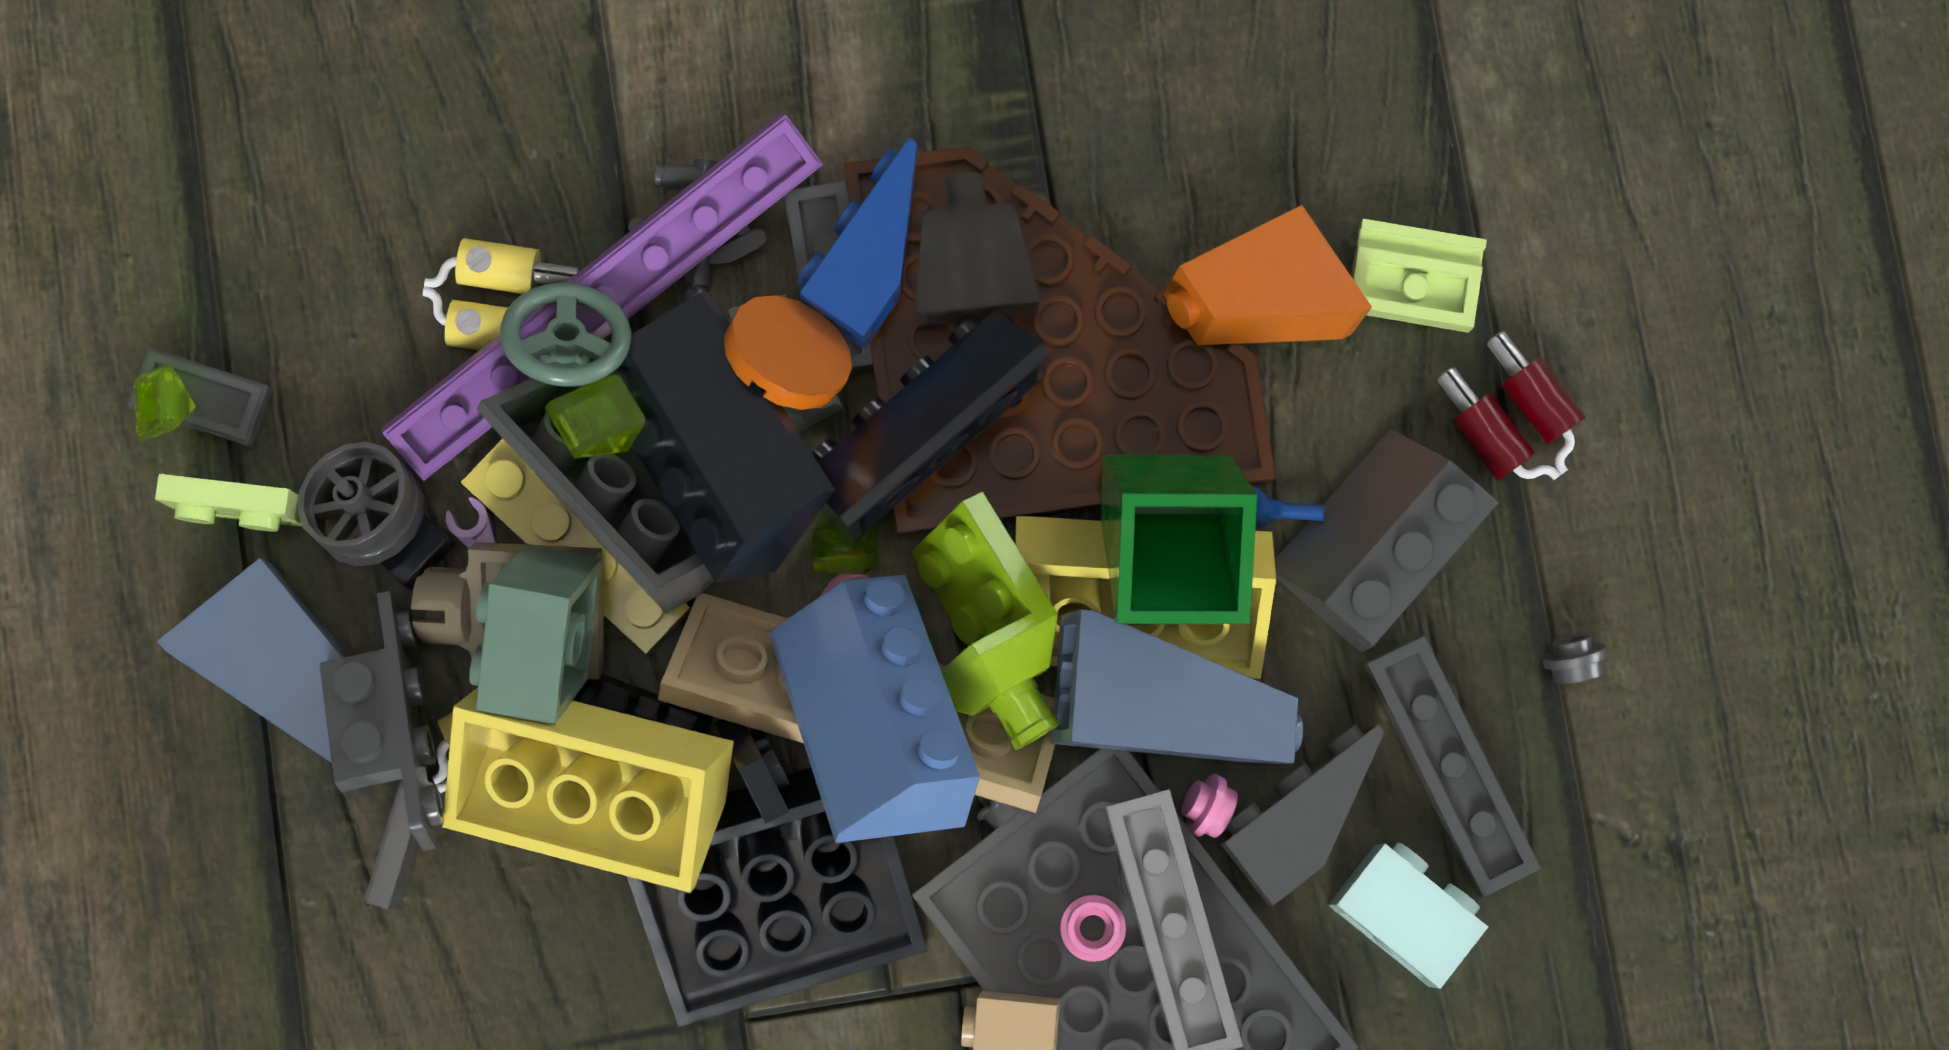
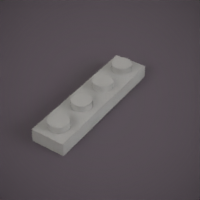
[1105,789,1243,1050]

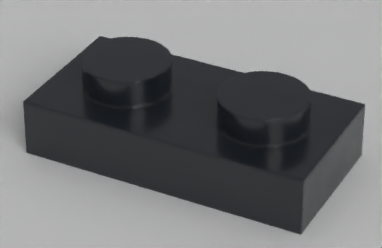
[715,719,790,824]

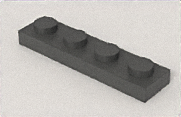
[1363,636,1541,897]

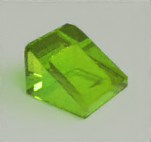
[545,374,645,458]

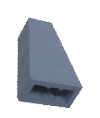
[157,558,349,763]
[1051,609,1303,765]

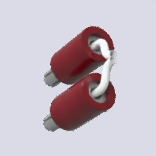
[1437,332,1586,482]

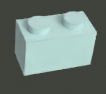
[1328,842,1488,989]

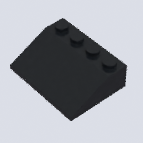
[626,768,928,1027]

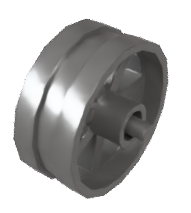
[297,442,425,566]

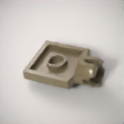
[411,542,605,679]

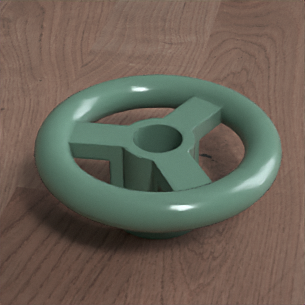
[500,283,631,387]

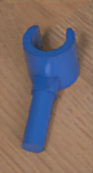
[1252,486,1325,528]

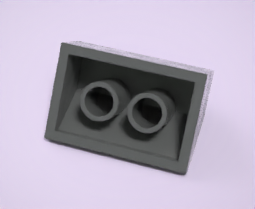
[1275,429,1499,653]

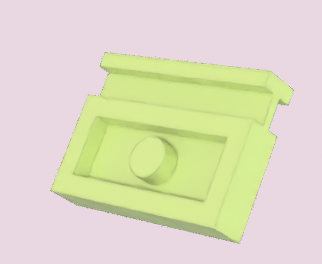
[1351,219,1487,333]
[155,474,303,532]

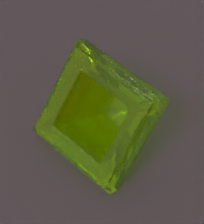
[135,366,196,441]
[813,525,878,578]

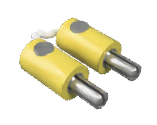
[423,238,580,350]

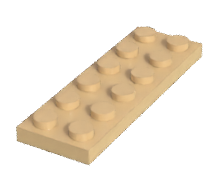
[658,593,1055,813]

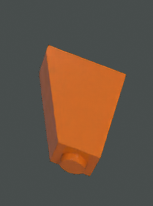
[1163,205,1372,345]

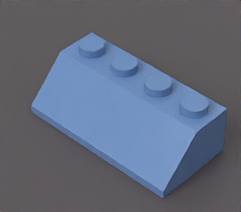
[770,575,980,843]

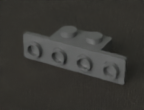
[319,590,444,851]

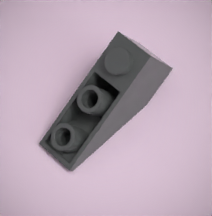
[1218,724,1385,906]

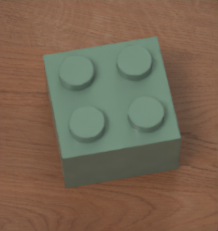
[469,544,602,725]

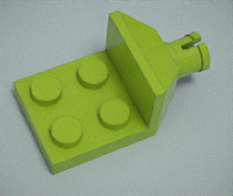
[911,492,1061,750]

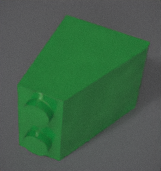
[1100,454,1257,624]

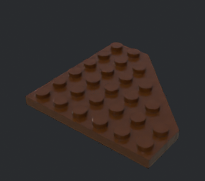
[844,146,1276,536]

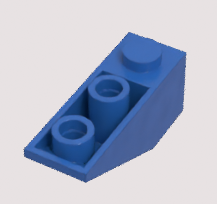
[798,138,917,349]

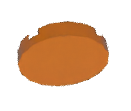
[724,295,852,410]

